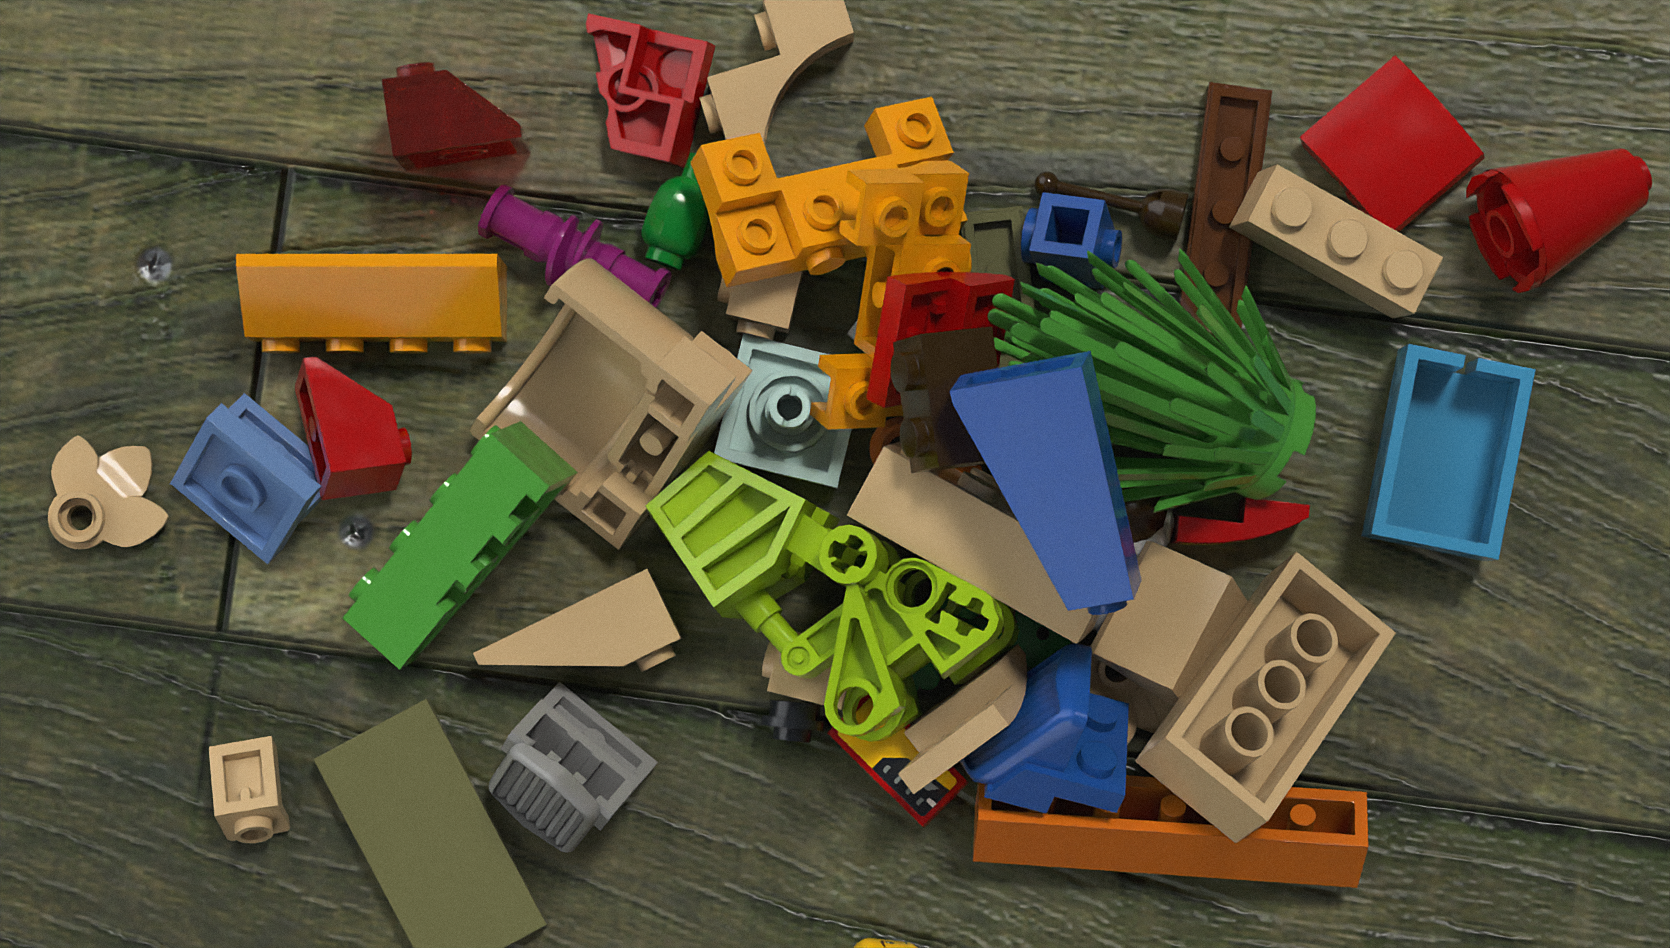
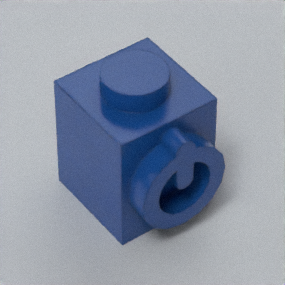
[1021,192,1122,289]

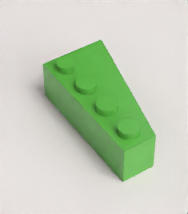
[343,421,578,670]

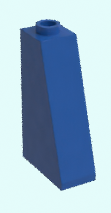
[950,351,1142,615]

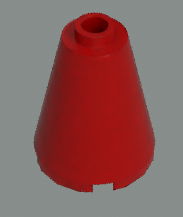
[1466,148,1652,293]

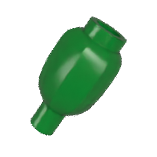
[641,152,710,271]

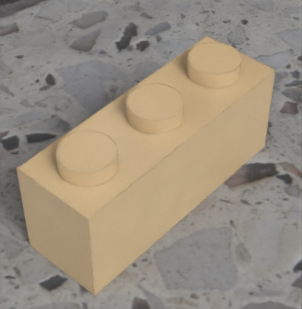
[1229,164,1443,319]

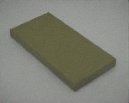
[313,699,548,948]

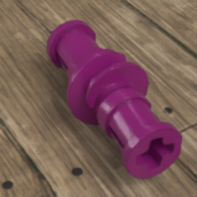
[478,184,672,308]

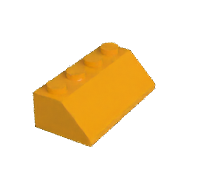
[236,254,507,354]

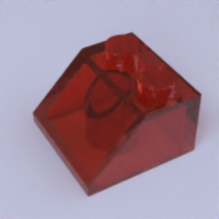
[382,62,531,172]

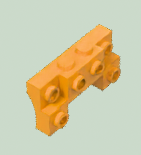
[690,97,968,288]
[810,161,972,430]

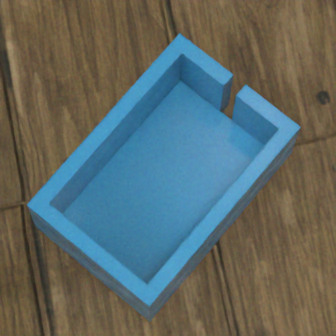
[1361,344,1536,561]

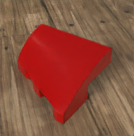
[586,13,716,168]

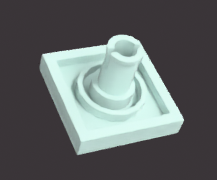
[714,334,852,489]

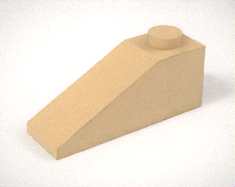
[473,569,683,672]

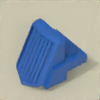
[960,643,1129,813]

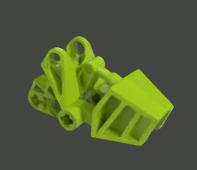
[645,451,1019,742]

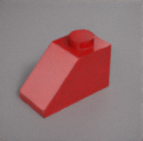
[295,356,412,500]

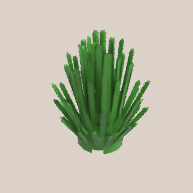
[987,248,1316,513]

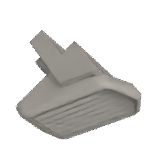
[489,682,658,853]

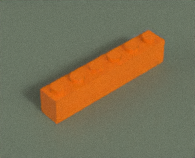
[973,775,1368,888]

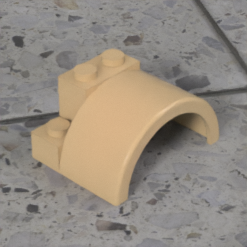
[470,258,753,550]

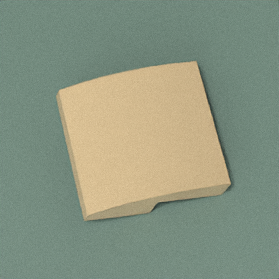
[898,644,1027,794]

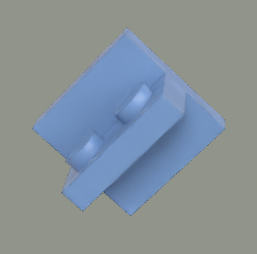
[170,393,321,564]

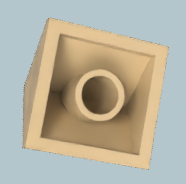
[1090,541,1248,707]

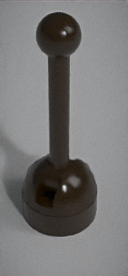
[1034,172,1189,243]

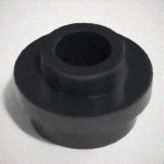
[761,700,826,743]

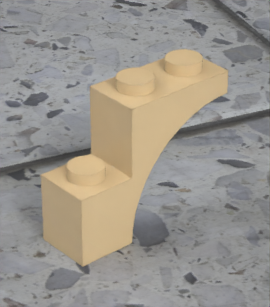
[699,0,854,146]

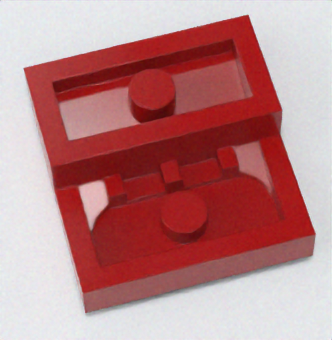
[1300,55,1485,232]
[866,272,1015,408]

